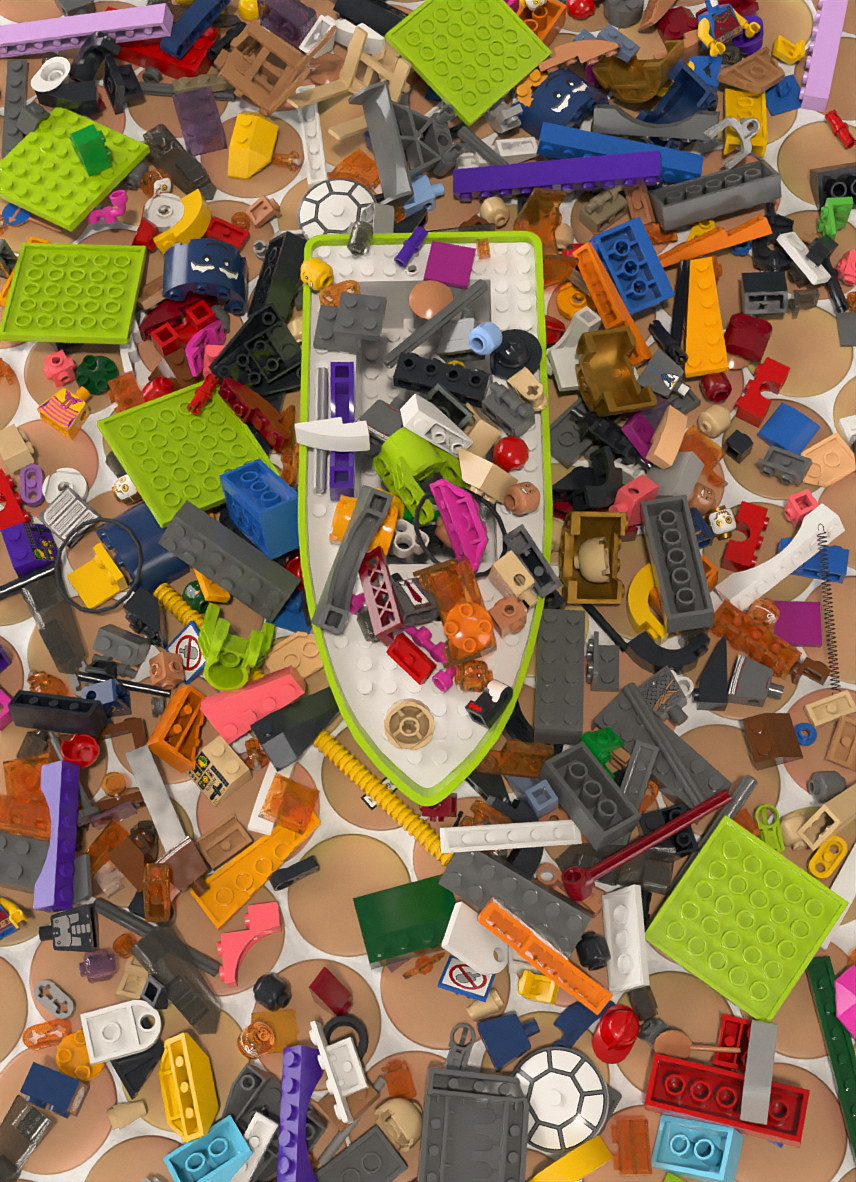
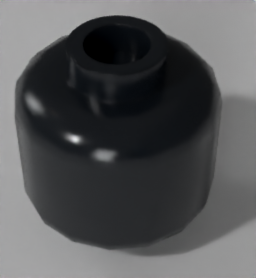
[575,932,611,971]
[253,974,291,1012]

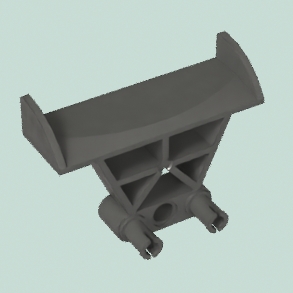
[348,81,465,213]

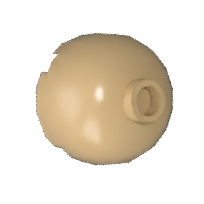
[574,536,610,583]
[384,698,434,750]
[374,1098,422,1153]

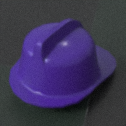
[732,15,764,56]

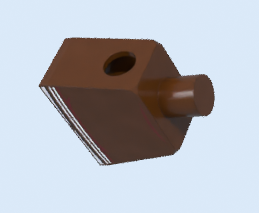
[152,835,210,898]

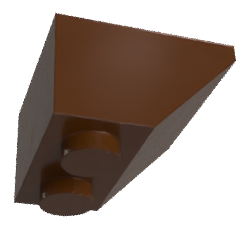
[148,348,203,391]
[742,713,803,771]
[107,827,156,893]

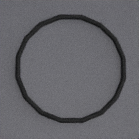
[414,487,507,579]
[54,517,143,614]

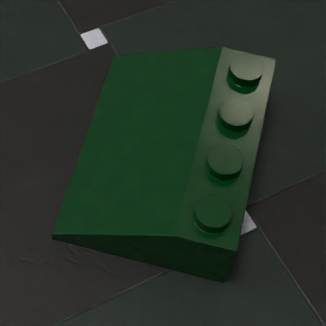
[353,874,456,970]

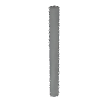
[317,1076,387,1167]

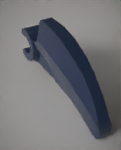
[551,1000,616,1049]

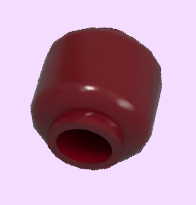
[700,372,732,403]

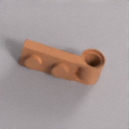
[621,183,656,227]
[536,863,602,919]

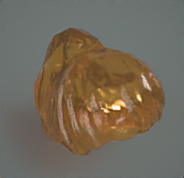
[26,669,68,696]

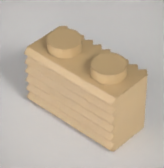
[0,424,35,473]

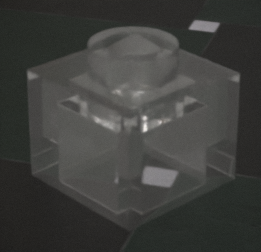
[92,862,125,898]

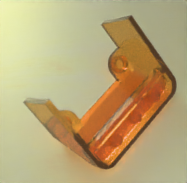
[513,187,579,288]
[412,556,497,669]

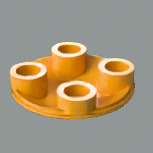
[56,1030,106,1082]

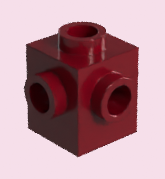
[419,793,457,822]

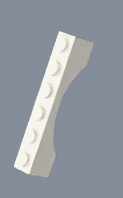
[715,504,845,615]

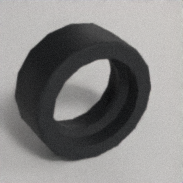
[323,1015,369,1060]

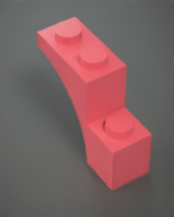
[217,902,282,988]

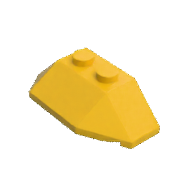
[228,111,279,181]
[158,1033,219,1143]

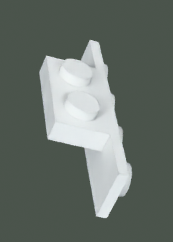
[309,1021,369,1124]

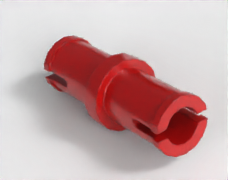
[824,109,856,149]
[187,373,220,415]

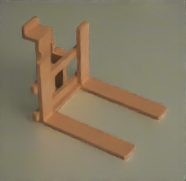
[214,21,337,117]

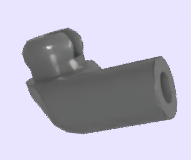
[211,305,230,334]

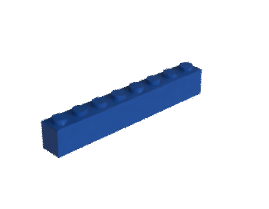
[536,122,704,184]

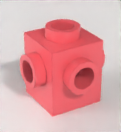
[837,249,856,285]
[43,350,76,388]
[784,489,819,527]

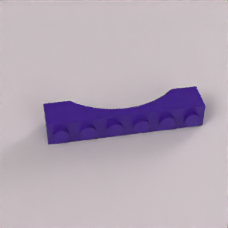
[329,362,354,500]
[33,760,80,913]
[277,1045,322,1182]

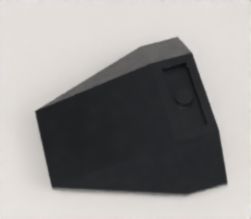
[208,302,302,396]

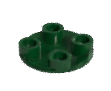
[75,355,118,395]

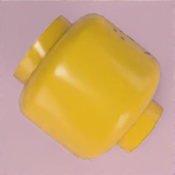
[300,257,334,291]

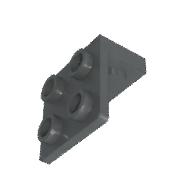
[586,631,619,692]

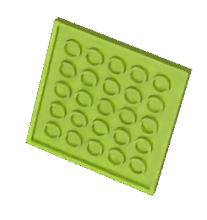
[384,0,553,127]
[0,107,150,232]
[0,243,147,344]
[97,378,280,529]
[645,815,849,1023]

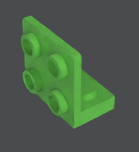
[817,197,853,240]

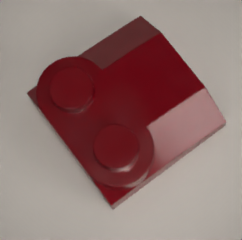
[654,6,699,45]
[724,313,773,363]

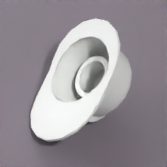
[31,57,71,92]

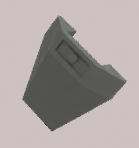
[220,1063,327,1182]

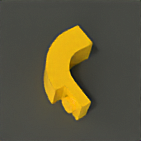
[153,189,211,255]
[626,562,668,646]
[529,1135,614,1182]

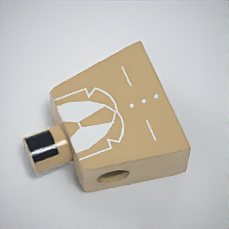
[488,550,539,610]

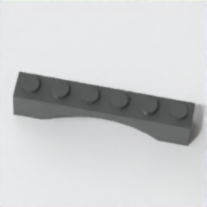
[593,104,720,143]
[311,485,393,635]

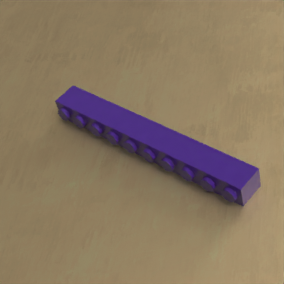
[453,150,662,202]

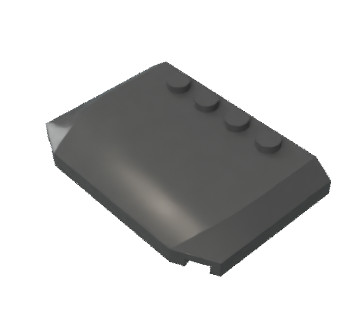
[417,1067,529,1182]

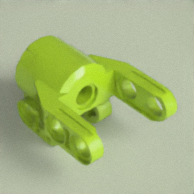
[373,427,476,525]
[197,602,275,692]

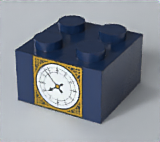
[20,1062,90,1119]

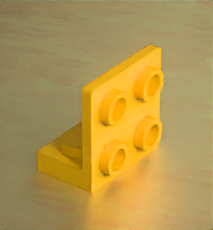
[67,543,128,609]

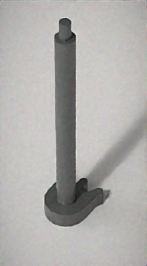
[49,732,102,827]

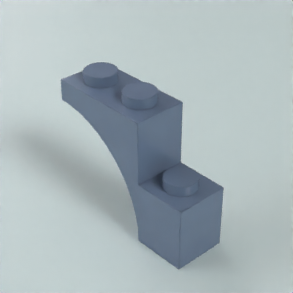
[573,24,641,67]
[499,755,559,819]

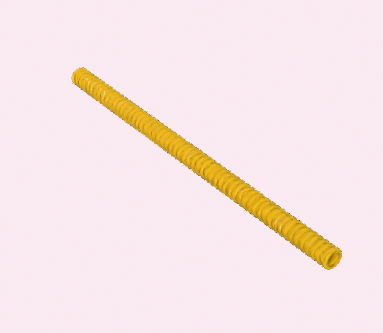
[153,583,456,867]

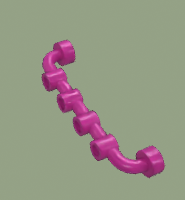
[81,190,129,224]
[349,592,456,692]

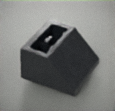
[741,271,788,316]
[123,587,168,650]
[636,803,699,869]

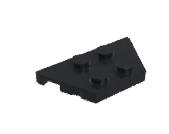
[110,1018,164,1100]

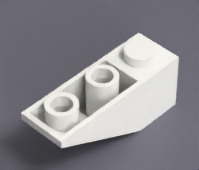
[400,394,473,458]

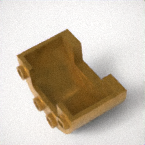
[592,40,685,103]
[575,326,657,417]
[559,511,629,604]

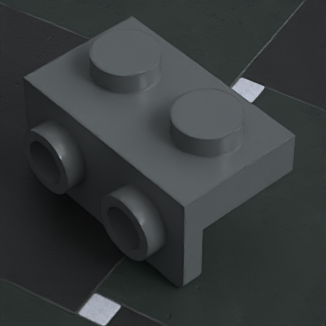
[757,445,813,485]

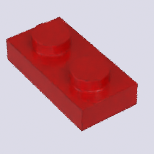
[204,216,250,251]
[386,633,437,685]

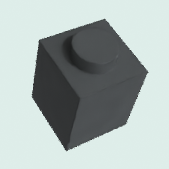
[15,101,50,135]

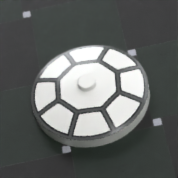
[297,178,377,240]
[511,1047,609,1154]

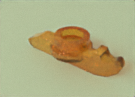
[403,952,445,979]

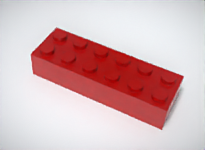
[105,6,215,80]
[644,1053,810,1148]

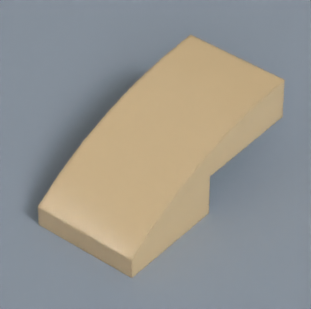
[116,947,156,1001]

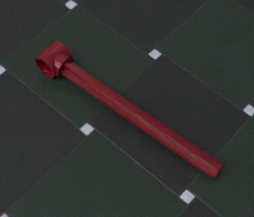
[561,789,732,901]

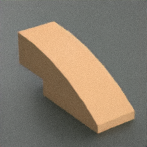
[646,405,687,470]

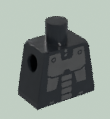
[39,903,99,952]

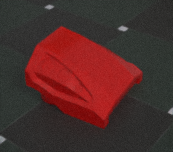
[712,1014,752,1073]

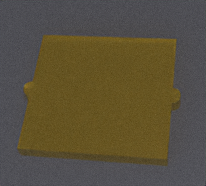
[250,1009,299,1056]

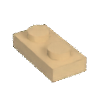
[804,689,856,729]

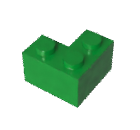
[69,124,112,177]

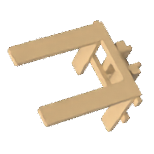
[287,26,411,140]

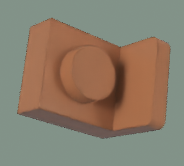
[245,195,282,228]

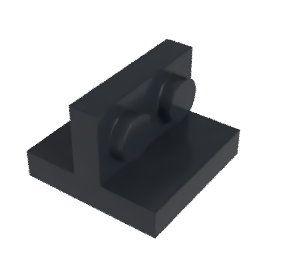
[103,55,143,114]

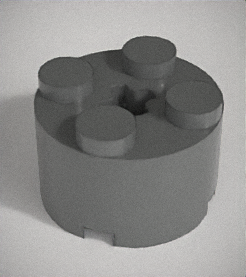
[604,0,644,29]

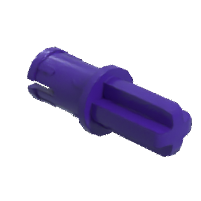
[394,226,428,268]

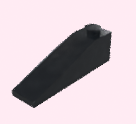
[250,686,340,773]

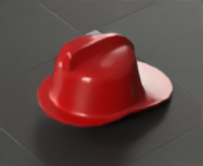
[131,205,160,251]
[545,315,566,347]
[592,1004,640,1064]

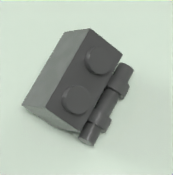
[482,382,535,438]
[92,624,151,679]

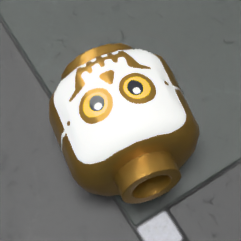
[112,474,142,505]
[705,505,737,540]

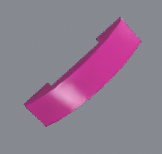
[185,320,226,377]

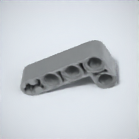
[360,202,394,234]
[740,1020,778,1125]

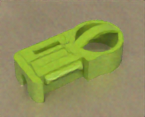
[753,804,785,853]

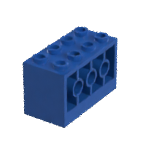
[588,216,675,318]
[219,458,300,560]

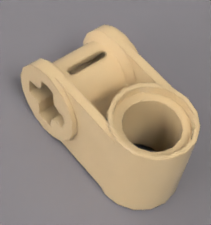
[506,367,547,411]

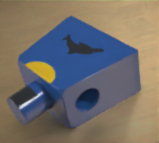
[688,56,722,93]

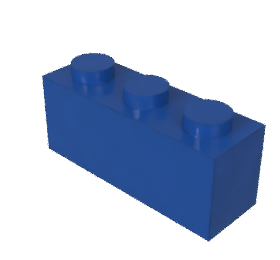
[777,538,849,583]

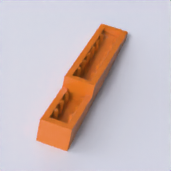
[658,215,772,267]
[572,242,653,368]
[477,897,613,1015]

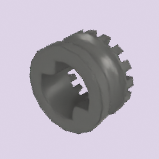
[142,66,162,83]
[151,696,166,718]

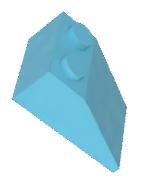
[163,1115,253,1182]
[650,1115,744,1182]

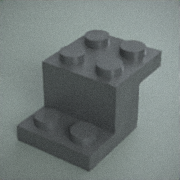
[313,292,387,353]

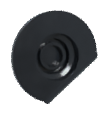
[490,329,542,380]

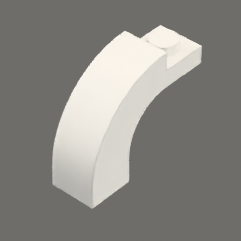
[546,306,602,376]

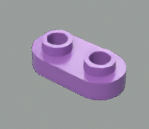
[20,464,44,507]

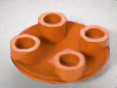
[444,602,494,653]

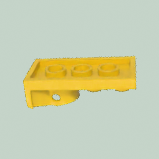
[723,88,768,158]

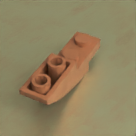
[538,40,622,74]

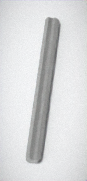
[313,367,328,493]

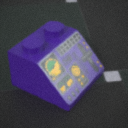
[1,523,62,577]

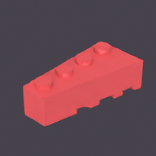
[200,665,306,744]

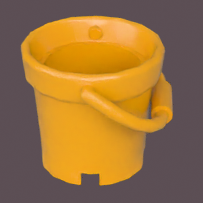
[329,488,399,561]

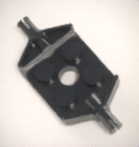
[752,202,796,272]
[569,406,654,470]

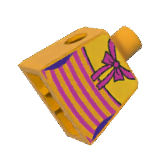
[37,387,91,440]

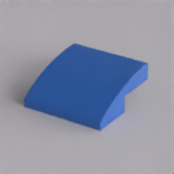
[757,402,821,455]

